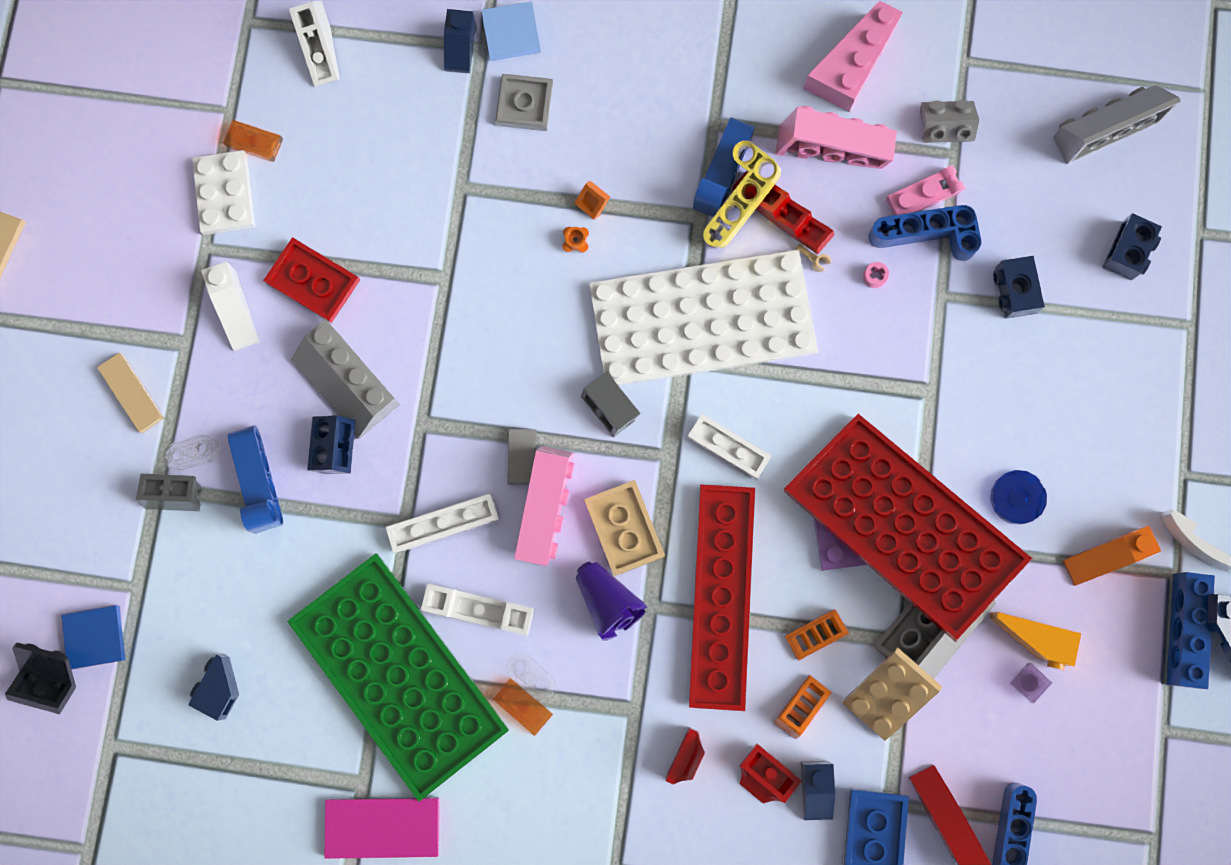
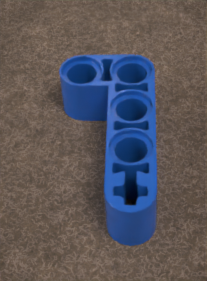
[693,117,755,217]
[868,205,982,261]
[227,425,284,534]
[992,783,1037,865]

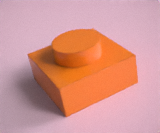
[574,181,610,219]

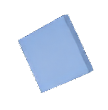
[481,1,541,61]

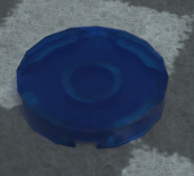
[990,470,1047,525]

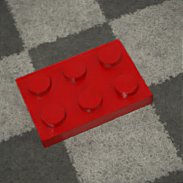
[263,237,360,324]

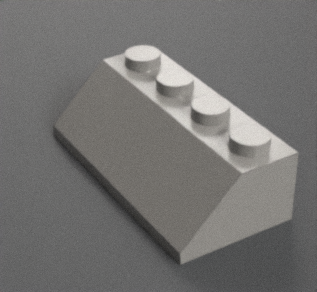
[1053,85,1181,164]
[291,319,400,439]
[873,600,996,679]

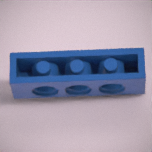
[1166,572,1215,690]

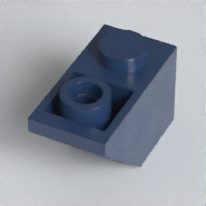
[188,654,239,721]

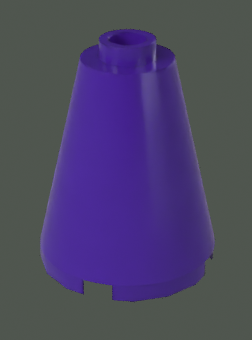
[575,561,647,641]

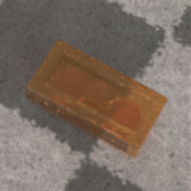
[223,119,283,162]
[493,677,553,736]

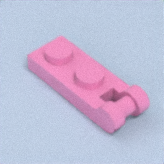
[886,165,965,215]

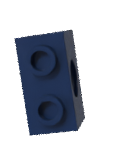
[993,255,1045,319]

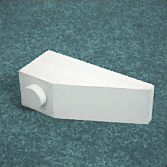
[289,1,340,87]
[201,261,260,351]

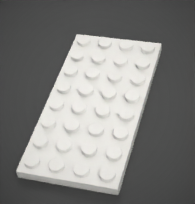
[589,250,818,386]

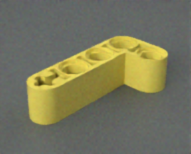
[703,141,781,248]

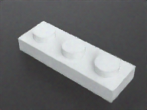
[687,414,772,480]

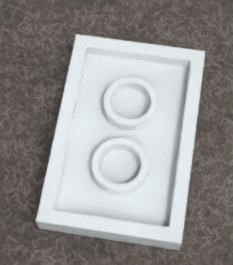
[192,150,255,235]

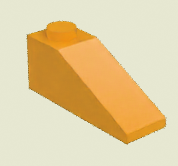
[990,612,1082,671]

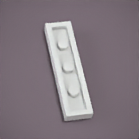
[386,493,499,554]

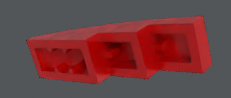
[732,171,834,254]
[908,765,991,865]

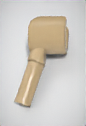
[795,244,831,272]

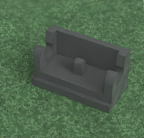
[581,372,641,438]
[136,474,202,511]

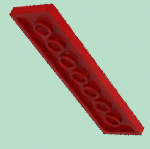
[689,484,755,711]

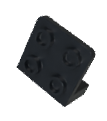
[5,642,76,715]

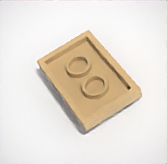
[584,480,665,577]
[842,647,942,741]

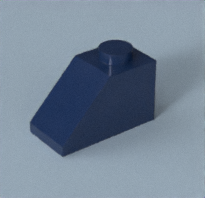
[444,9,476,74]
[801,761,835,821]

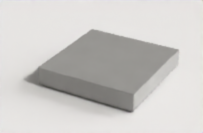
[495,74,554,131]

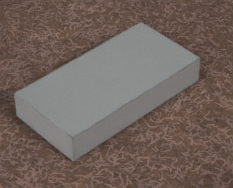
[507,429,537,484]

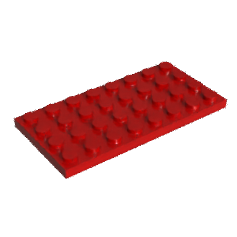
[784,413,1032,642]

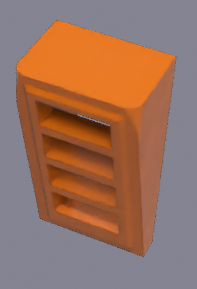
[784,609,849,661]
[774,675,832,739]

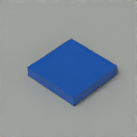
[61,606,126,670]

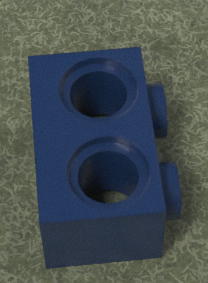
[1102,213,1162,281]
[307,415,356,474]

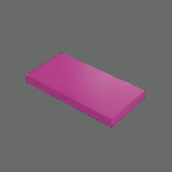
[324,797,440,859]

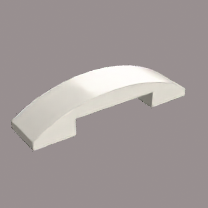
[1160,509,1231,572]
[421,583,534,636]

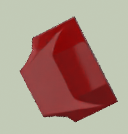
[665,727,705,785]
[739,743,802,804]

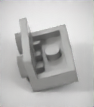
[920,100,980,143]

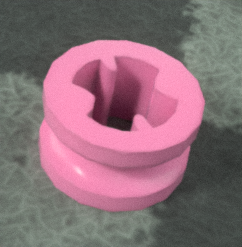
[863,262,889,288]

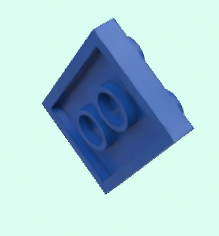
[844,788,909,865]

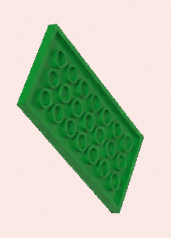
[287,553,510,802]

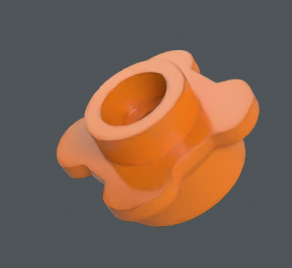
[562,227,589,253]

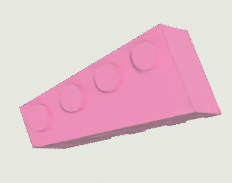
[804,1,903,112]
[775,106,897,169]
[514,446,575,566]

